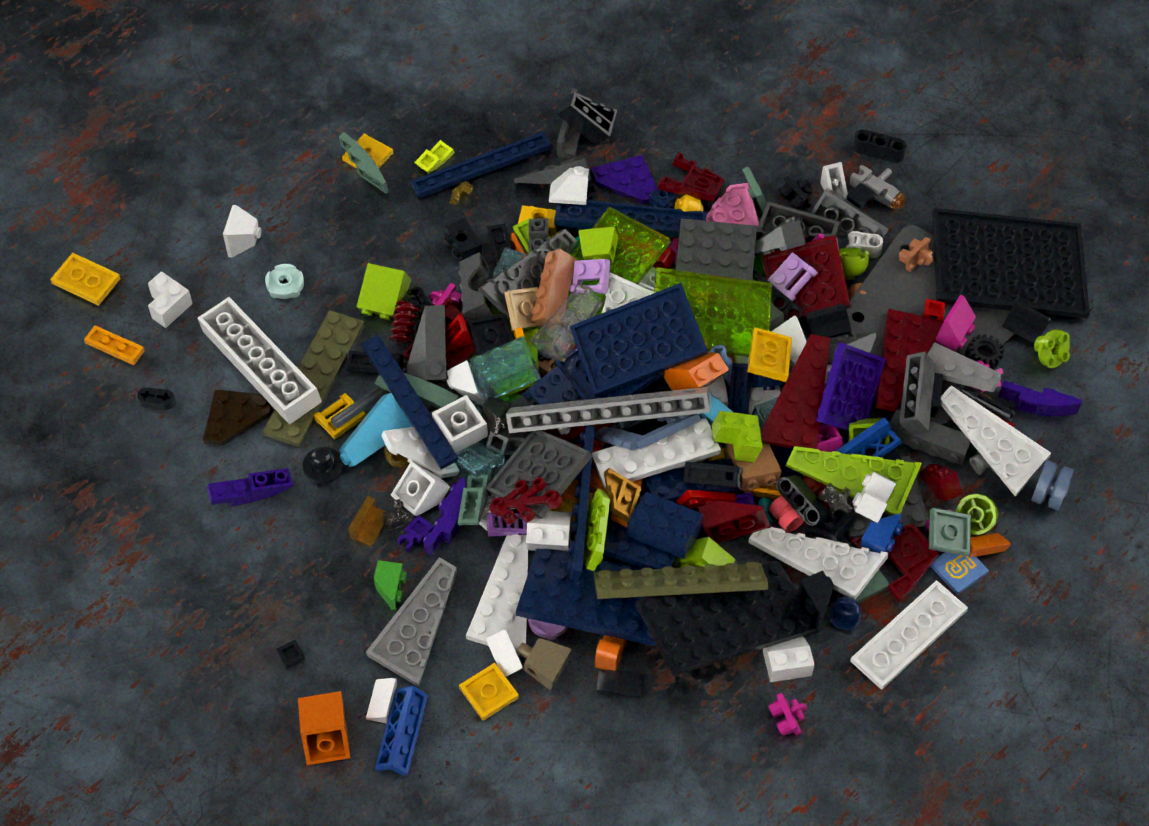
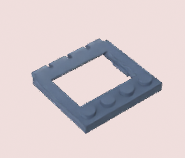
[594,414,701,451]

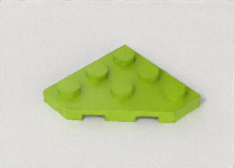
[571,488,610,571]

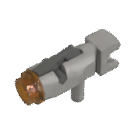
[850,165,907,210]

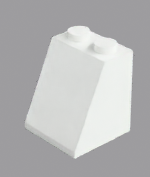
[771,316,806,372]
[526,511,572,553]

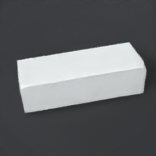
[486,629,523,677]
[366,678,397,723]

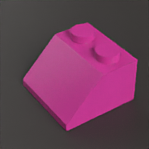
[934,295,976,352]

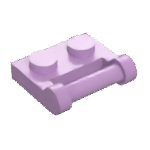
[768,252,818,302]
[570,259,610,295]

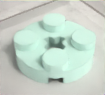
[265,264,304,299]

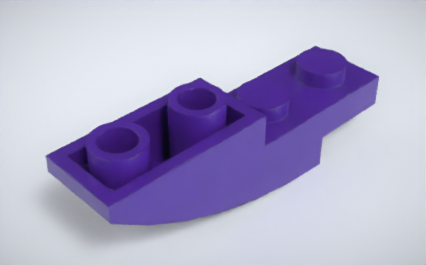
[998,380,1083,416]
[207,468,293,506]
[423,477,466,556]

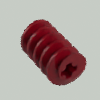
[389,301,420,344]

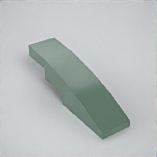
[339,132,388,193]
[375,373,458,409]
[458,462,494,525]

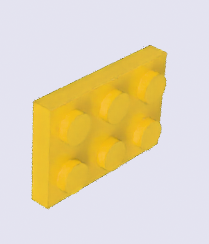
[50,253,121,306]
[747,327,792,382]

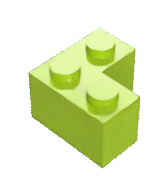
[712,411,763,463]
[674,537,735,568]

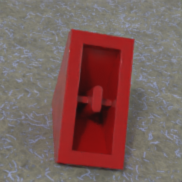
[446,314,472,352]

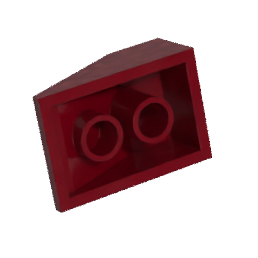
[698,501,771,544]

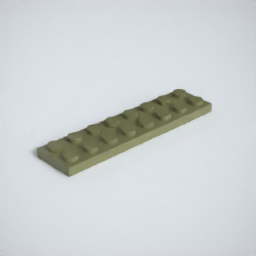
[263,310,365,448]
[594,562,768,599]

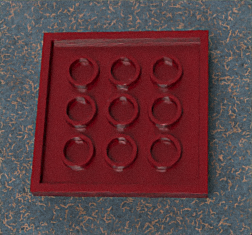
[762,235,851,322]

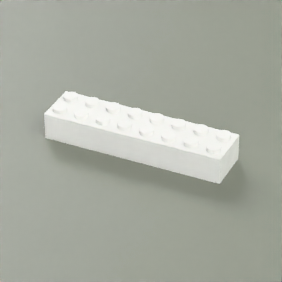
[197,297,322,425]

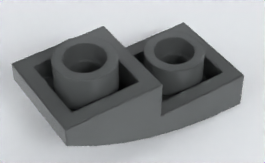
[528,218,549,252]

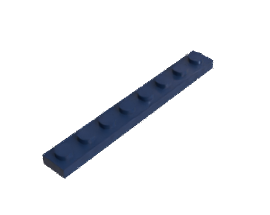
[411,132,552,198]
[361,334,458,470]
[567,425,595,581]

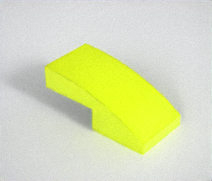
[415,140,455,174]

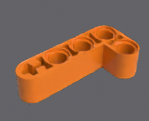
[595,635,627,671]

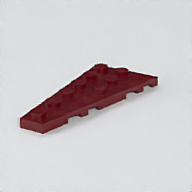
[875,309,944,412]
[760,334,830,449]

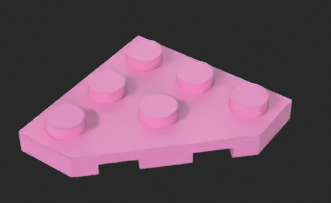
[706,183,759,231]

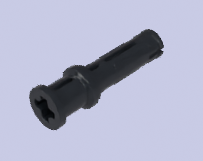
[957,384,1015,422]

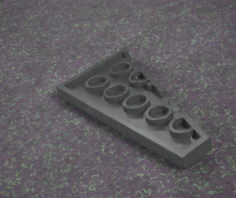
[478,229,578,320]

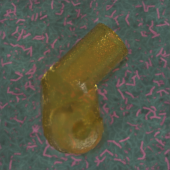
[450,182,473,205]

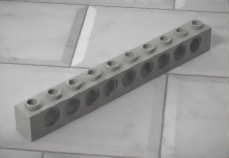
[506,387,712,433]

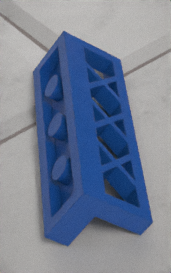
[836,417,902,457]
[375,686,428,775]

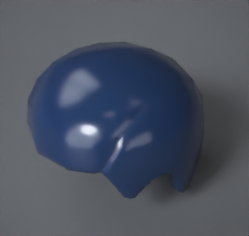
[830,596,862,630]

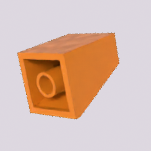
[663,352,729,391]
[298,691,351,765]

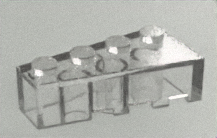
[530,285,603,362]

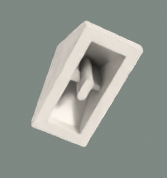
[820,162,848,199]

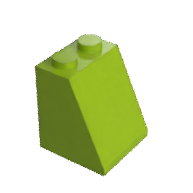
[357,263,412,321]

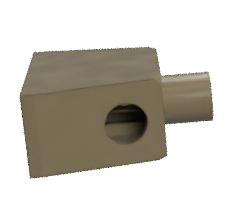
[517,638,571,690]

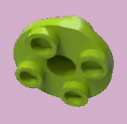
[1034,329,1070,368]

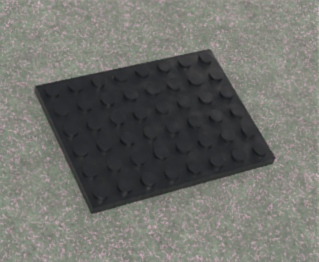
[932,208,1090,319]

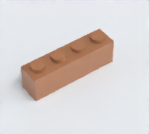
[531,249,577,331]

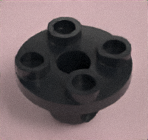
[303,447,343,485]

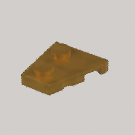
[604,468,641,522]

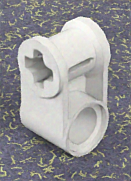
[846,231,883,259]

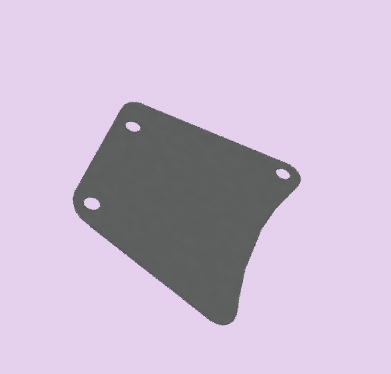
[847,225,1015,425]

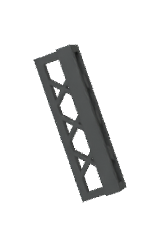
[557,88,582,159]

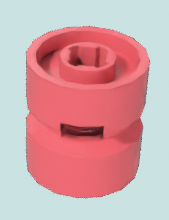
[769,496,805,533]

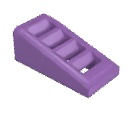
[486,512,527,536]

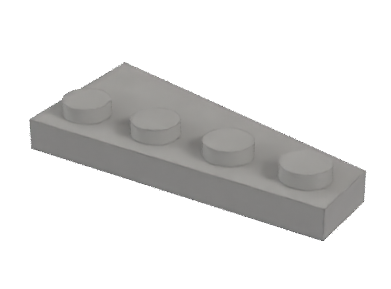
[927,342,1001,392]

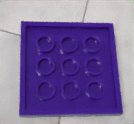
[817,342,886,431]

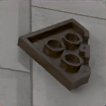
[203,390,273,446]

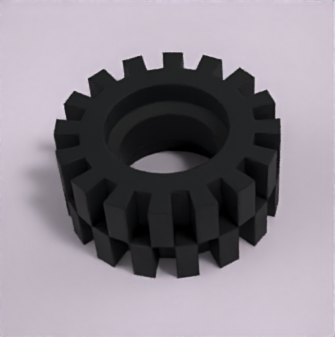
[965,334,1004,370]

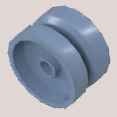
[1031,459,1074,511]

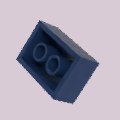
[628,492,703,559]

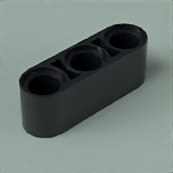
[853,129,907,163]
[776,474,830,525]

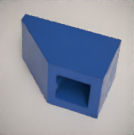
[861,514,903,553]

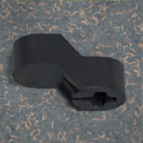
[406,287,432,320]

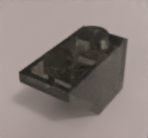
[481,397,512,435]

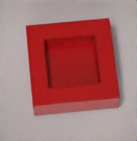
[923,299,945,320]

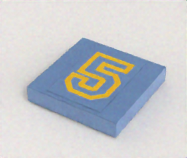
[930,552,989,595]

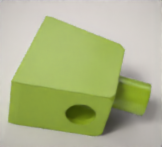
[579,227,618,264]

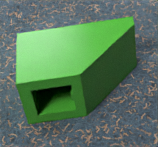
[374,560,407,610]

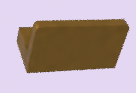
[348,496,390,547]

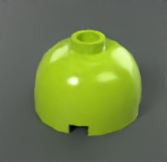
[839,248,869,280]
[956,494,998,535]

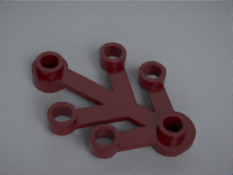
[489,477,563,525]

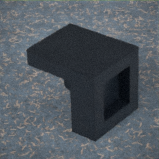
[846,183,875,211]

